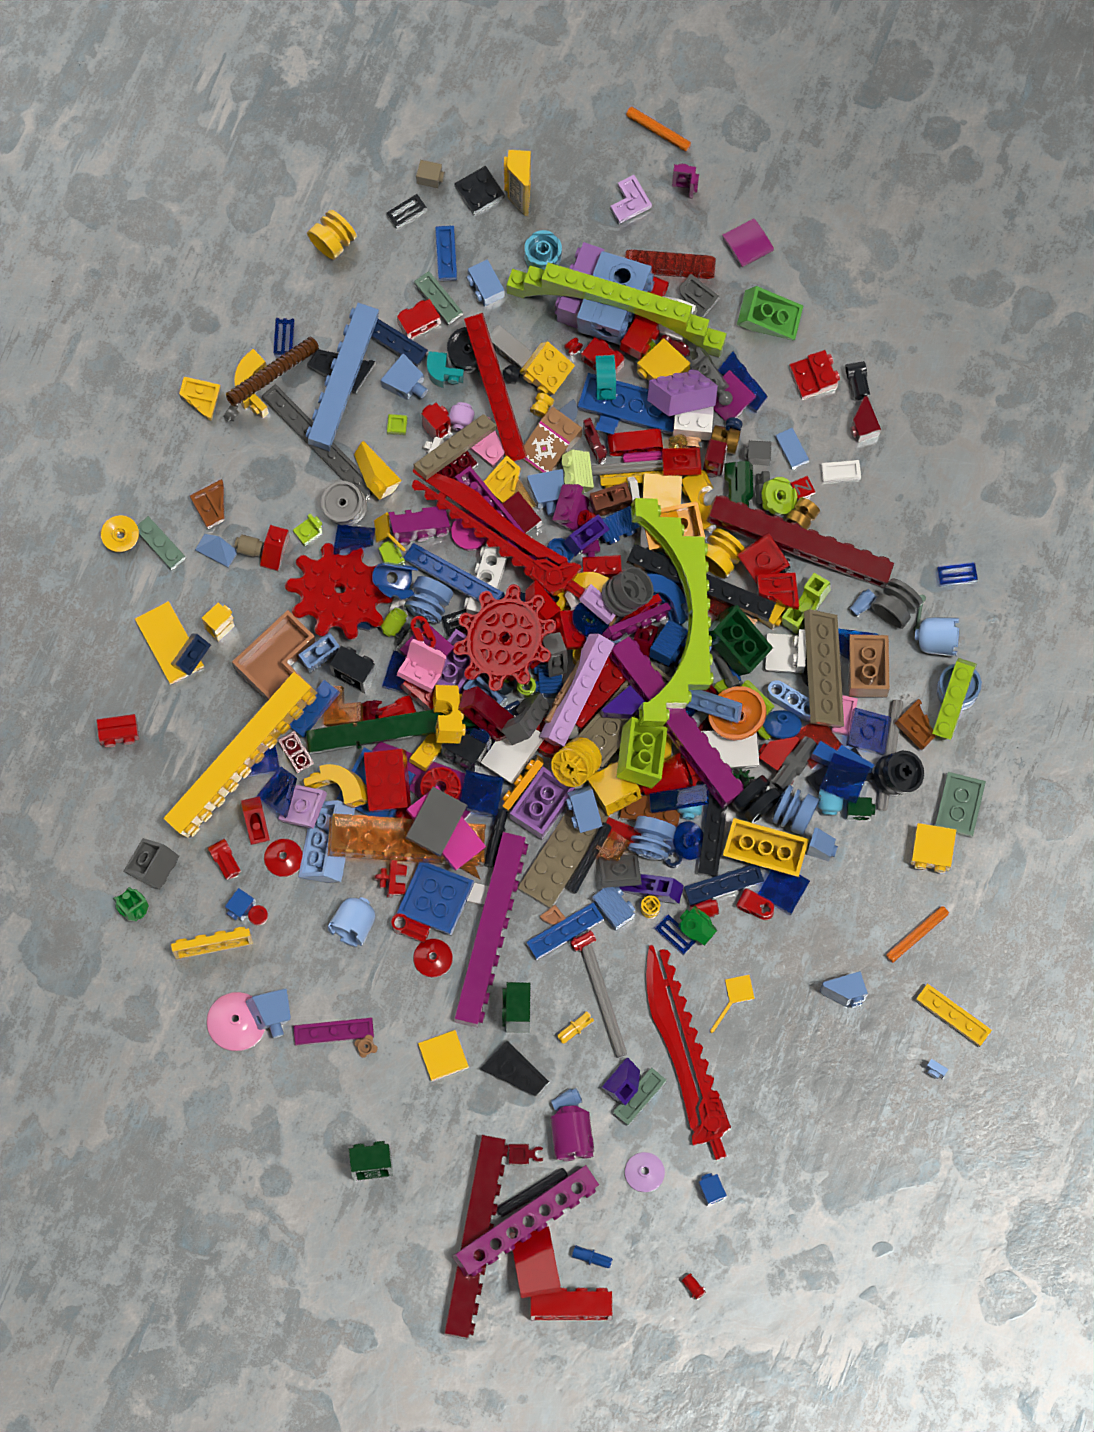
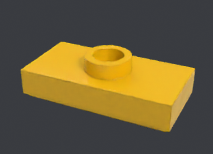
[409,733,442,772]

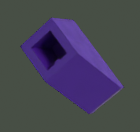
[602,1057,640,1106]

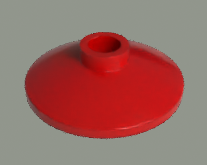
[264,839,303,877]
[413,939,453,978]

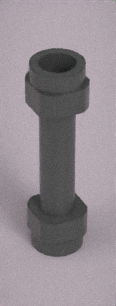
[710,647,740,688]

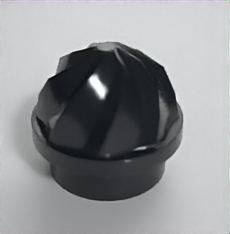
[503,365,521,384]

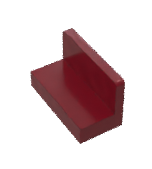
[502,491,543,533]

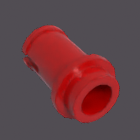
[570,930,596,952]
[681,1273,706,1300]

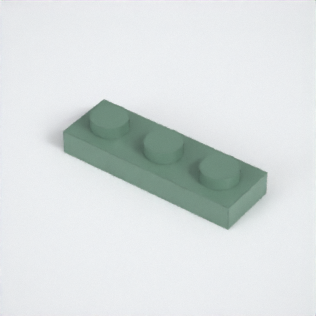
[414,271,463,325]
[137,516,186,571]
[613,1068,667,1126]

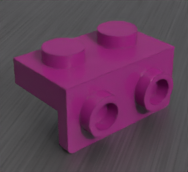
[672,163,699,199]

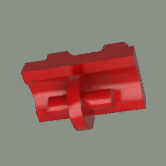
[375,859,407,898]

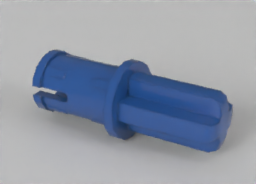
[572,1245,613,1268]

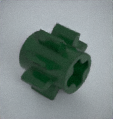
[732,768,755,789]

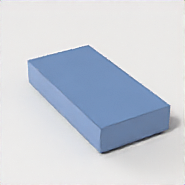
[775,428,809,469]

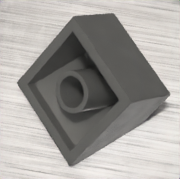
[123,838,180,889]

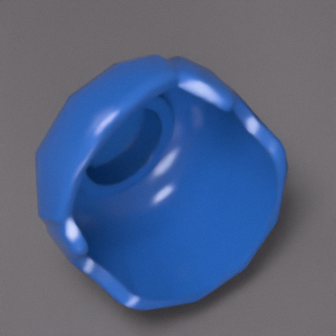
[546,538,574,566]

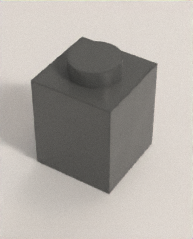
[744,440,772,466]

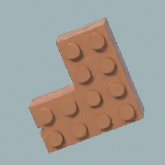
[232,610,316,701]

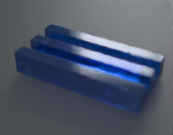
[273,318,295,355]
[937,563,978,587]
[655,914,697,956]

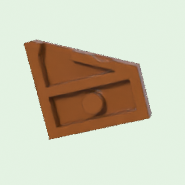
[190,479,225,529]
[895,699,936,750]

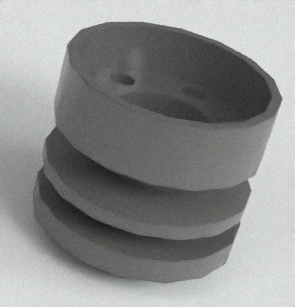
[602,567,654,616]
[871,578,923,629]

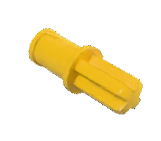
[557,1011,594,1044]

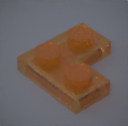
[324,686,363,727]

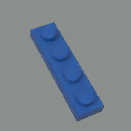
[526,902,604,960]

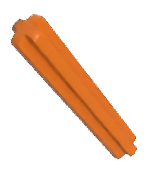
[626,107,691,151]
[886,906,949,963]

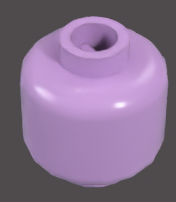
[449,402,475,431]

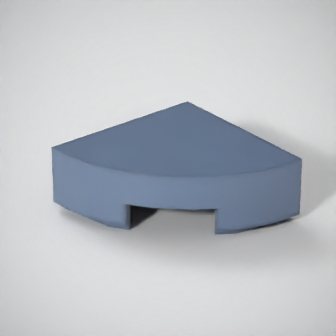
[559,399,578,422]

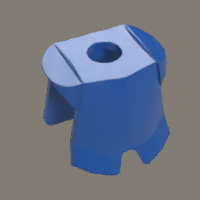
[372,562,418,600]

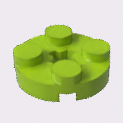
[762,477,797,516]

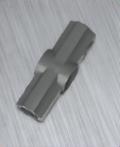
[771,736,818,792]

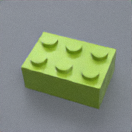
[616,717,667,788]

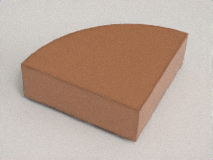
[540,905,566,925]

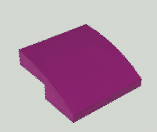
[722,218,774,267]
[713,370,756,422]

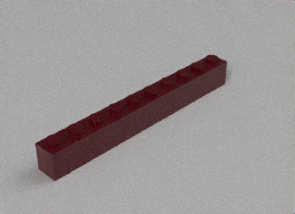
[706,495,894,588]
[445,1135,509,1340]

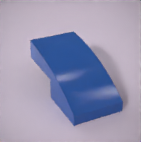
[595,415,620,434]

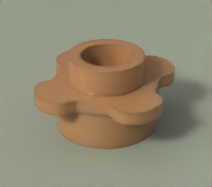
[355,1035,378,1058]

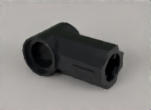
[845,361,870,400]

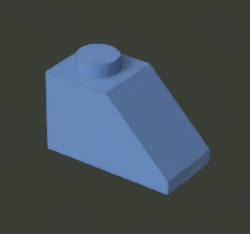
[807,828,838,862]

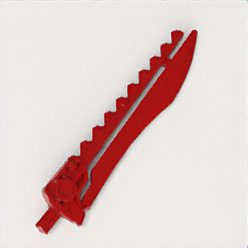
[412,469,585,599]
[646,945,731,1160]

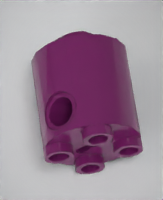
[550,1105,595,1162]

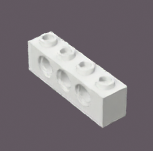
[464,544,508,615]

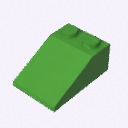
[737,286,803,341]

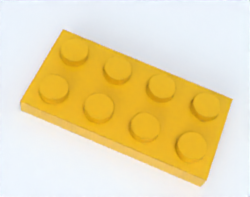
[171,927,253,960]

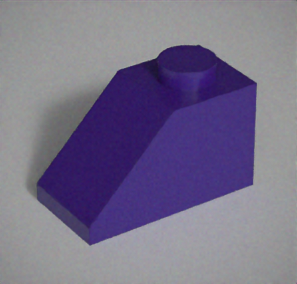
[564,515,610,557]
[600,685,645,719]

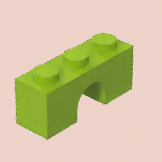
[782,573,831,635]

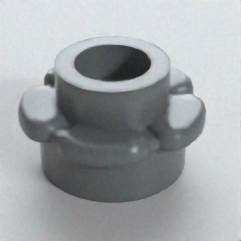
[223,405,239,421]

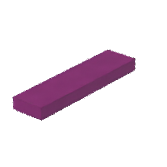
[293,1017,374,1046]

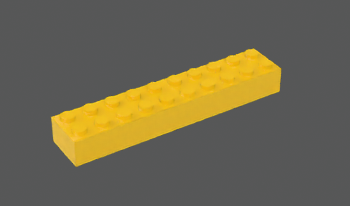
[163,672,318,838]

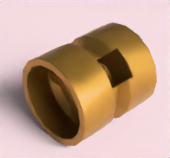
[711,425,741,455]
[785,497,820,530]

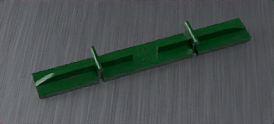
[306,709,477,754]

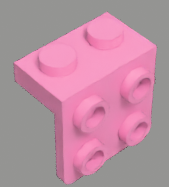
[397,639,446,693]

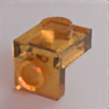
[596,831,630,861]

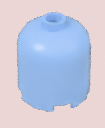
[915,617,959,656]
[327,897,376,947]

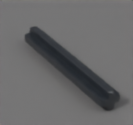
[567,822,612,894]
[497,1168,568,1217]

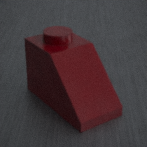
[850,396,881,443]
[633,625,659,658]

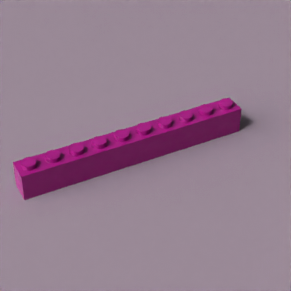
[609,636,744,808]
[455,832,529,1028]

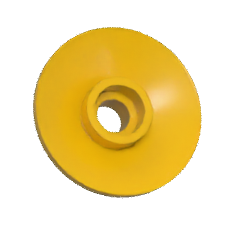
[101,515,139,552]

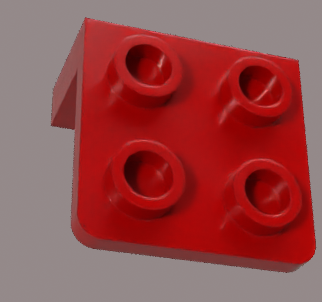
[551,610,586,650]

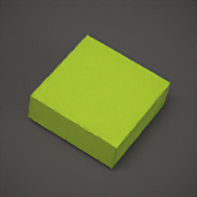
[387,414,407,435]

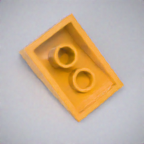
[645,501,705,550]

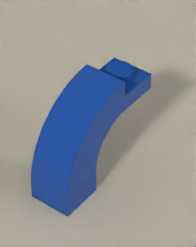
[647,574,687,625]

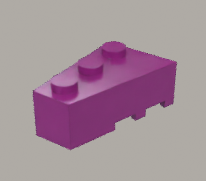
[388,506,451,546]

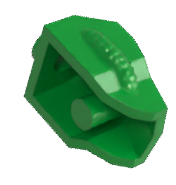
[113,887,149,921]
[678,906,717,946]

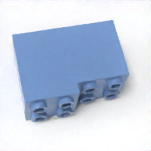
[577,251,654,345]

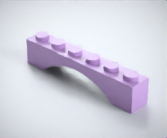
[539,634,615,747]

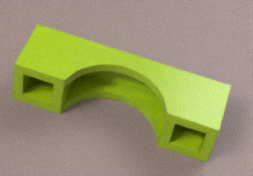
[932,658,977,740]

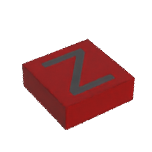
[790,475,815,500]

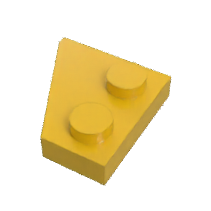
[179,377,221,420]

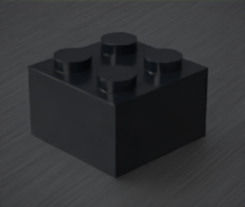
[330,645,376,694]
[441,733,487,774]

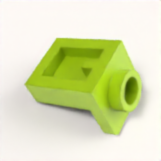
[293,513,323,546]

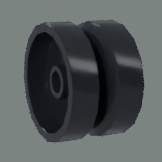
[447,327,480,374]
[874,750,924,796]
[732,775,782,823]

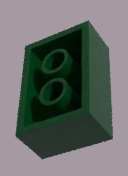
[709,605,773,676]
[502,982,531,1033]
[349,1141,394,1181]

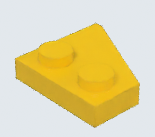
[483,456,521,503]

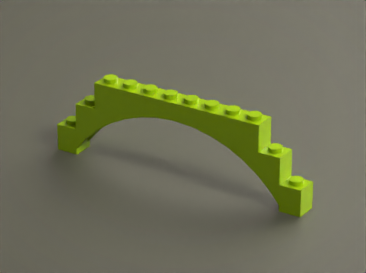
[506,262,727,358]
[631,498,714,727]

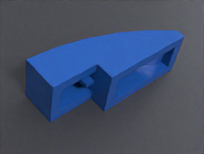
[811,741,874,773]

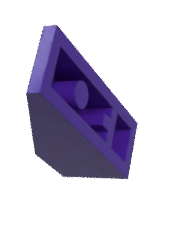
[619,874,684,904]

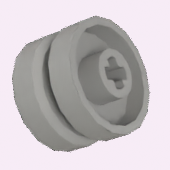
[321,481,367,526]

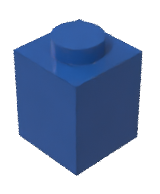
[225,888,256,922]
[698,1173,727,1206]

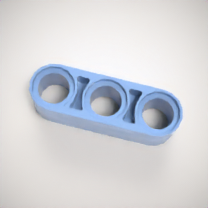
[767,680,811,722]

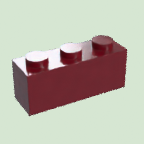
[458,686,514,741]

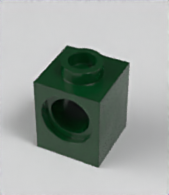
[846,796,875,821]

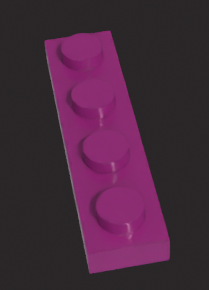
[602,602,671,641]

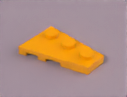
[502,755,544,811]

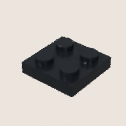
[454,166,505,215]

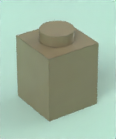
[416,160,445,188]

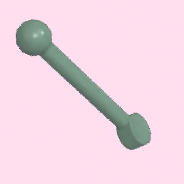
[913,594,926,631]

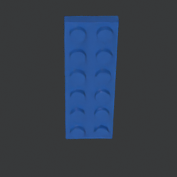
[578,373,675,435]

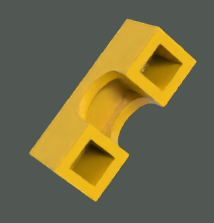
[681,470,719,532]
[433,685,466,743]

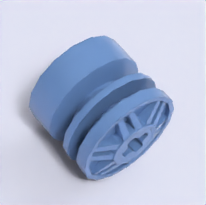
[404,576,453,624]
[772,785,819,836]
[628,816,676,860]

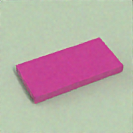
[406,786,486,871]

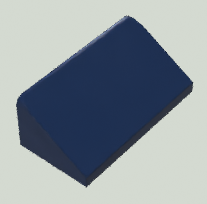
[171,633,211,676]

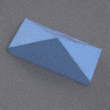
[195,534,237,568]

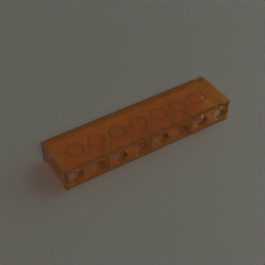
[328,813,486,867]

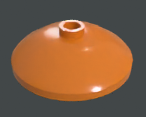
[708,686,767,740]

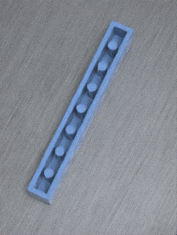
[306,303,379,451]

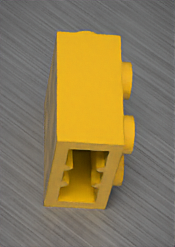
[637,338,690,381]
[520,341,575,395]
[587,762,642,816]
[910,823,956,873]

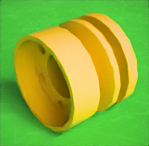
[307,209,357,260]
[705,528,745,579]
[551,737,602,787]

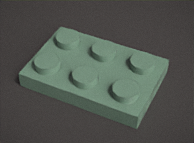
[935,772,986,838]

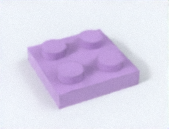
[279,784,327,829]

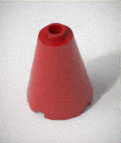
[637,753,693,795]

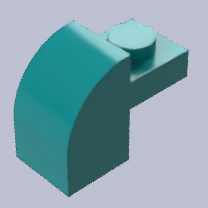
[427,351,464,388]
[596,355,616,400]

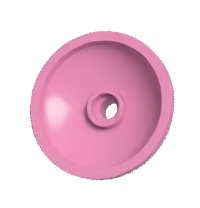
[207,992,265,1051]

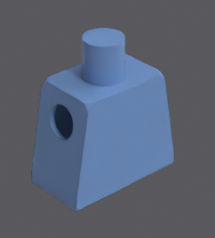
[381,354,428,400]
[527,469,564,516]
[246,989,291,1038]

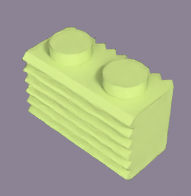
[562,450,594,493]

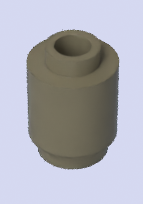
[234,534,264,557]

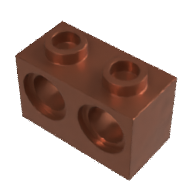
[590,482,632,517]

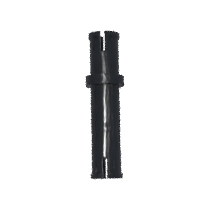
[483,809,509,868]

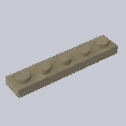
[414,414,496,480]

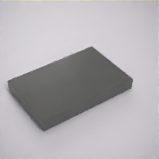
[406,787,467,857]

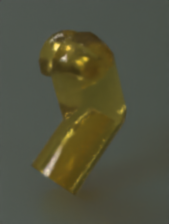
[668,434,688,448]

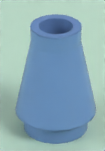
[850,589,876,616]
[552,1088,582,1111]

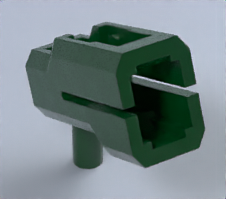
[724,461,754,508]

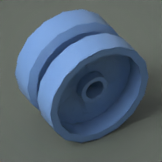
[937,664,982,711]

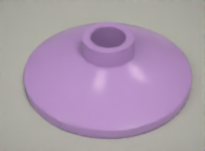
[625,1152,665,1192]

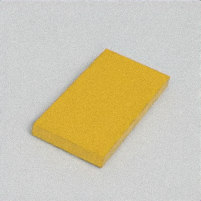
[135,601,204,685]

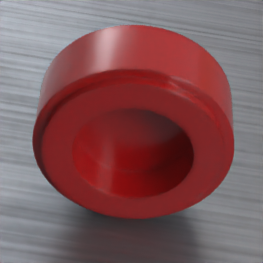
[248,905,268,926]

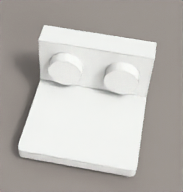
[765,629,806,673]

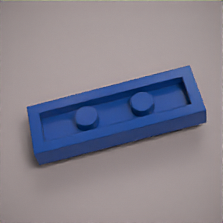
[435,225,457,281]
[290,680,340,737]

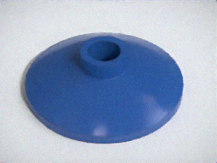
[763,710,802,739]

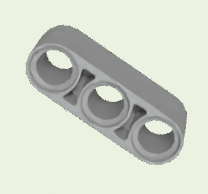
[489,325,533,369]

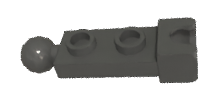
[686,347,733,406]

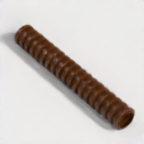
[226,336,319,407]

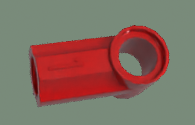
[377,696,417,718]
[208,838,241,880]
[391,913,431,943]

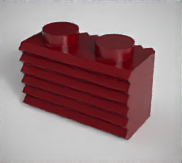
[703,439,728,477]

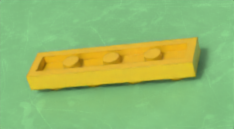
[599,470,663,488]
[916,983,992,1047]

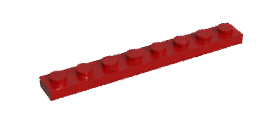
[464,313,527,462]

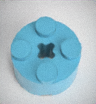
[524,230,562,270]

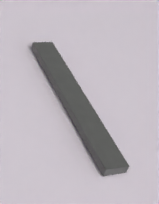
[262,384,373,499]

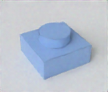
[925,1059,948,1079]

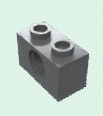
[542,632,568,677]

